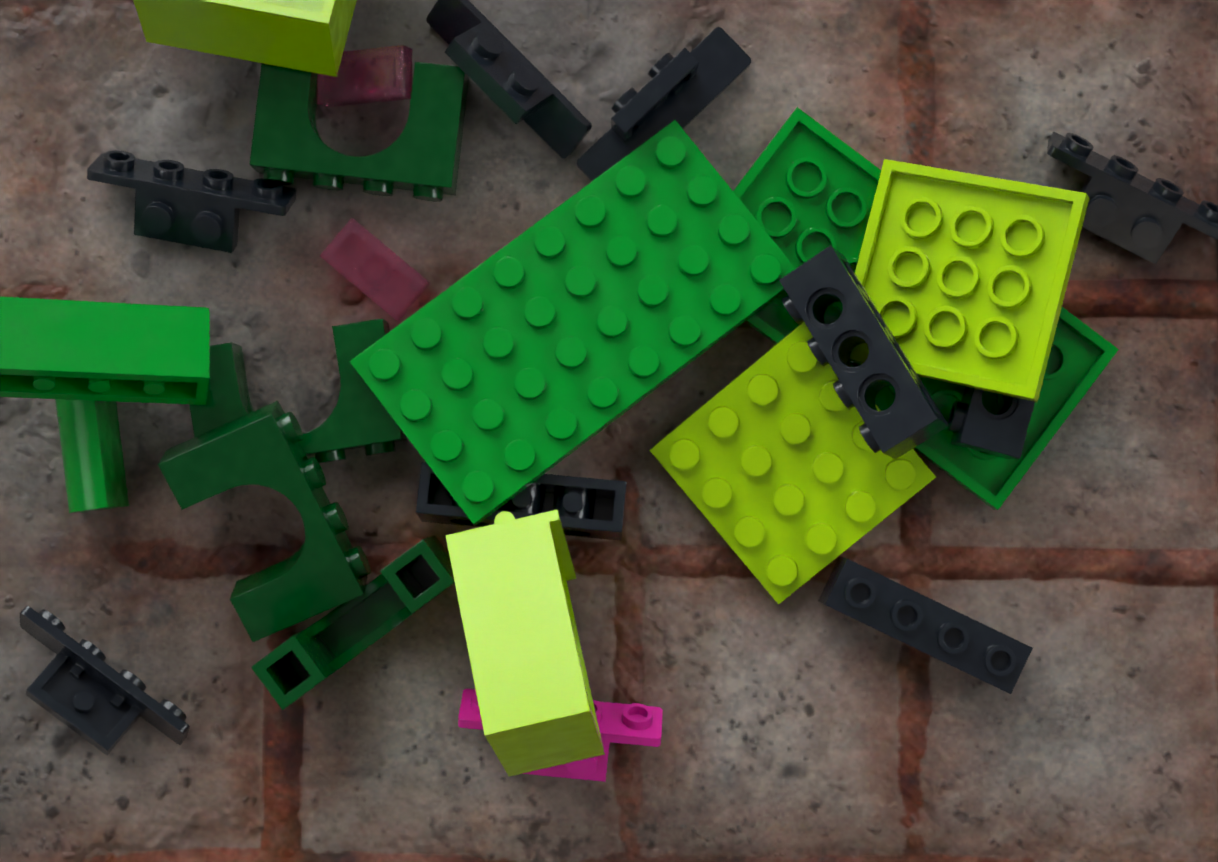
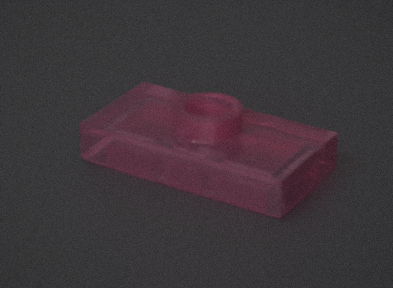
[317,45,412,107]
[320,218,430,322]

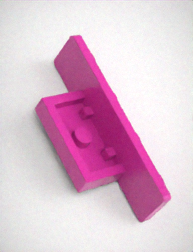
[458,689,663,782]

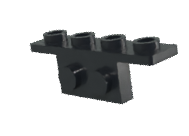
[426,0,592,159]
[577,27,751,181]
[1047,132,1218,264]
[87,150,297,253]
[20,606,190,755]

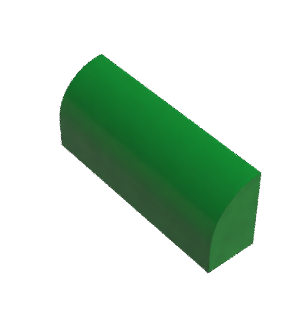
[0,296,210,405]
[55,399,129,513]

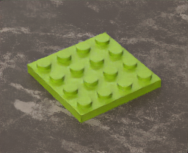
[849,159,1089,402]
[650,322,936,604]

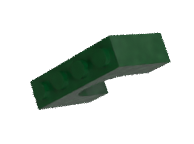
[249,62,469,202]
[189,318,407,464]
[158,401,371,642]
[251,535,455,710]

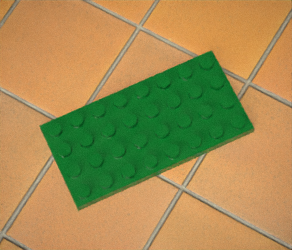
[733,107,1119,510]
[349,120,796,526]

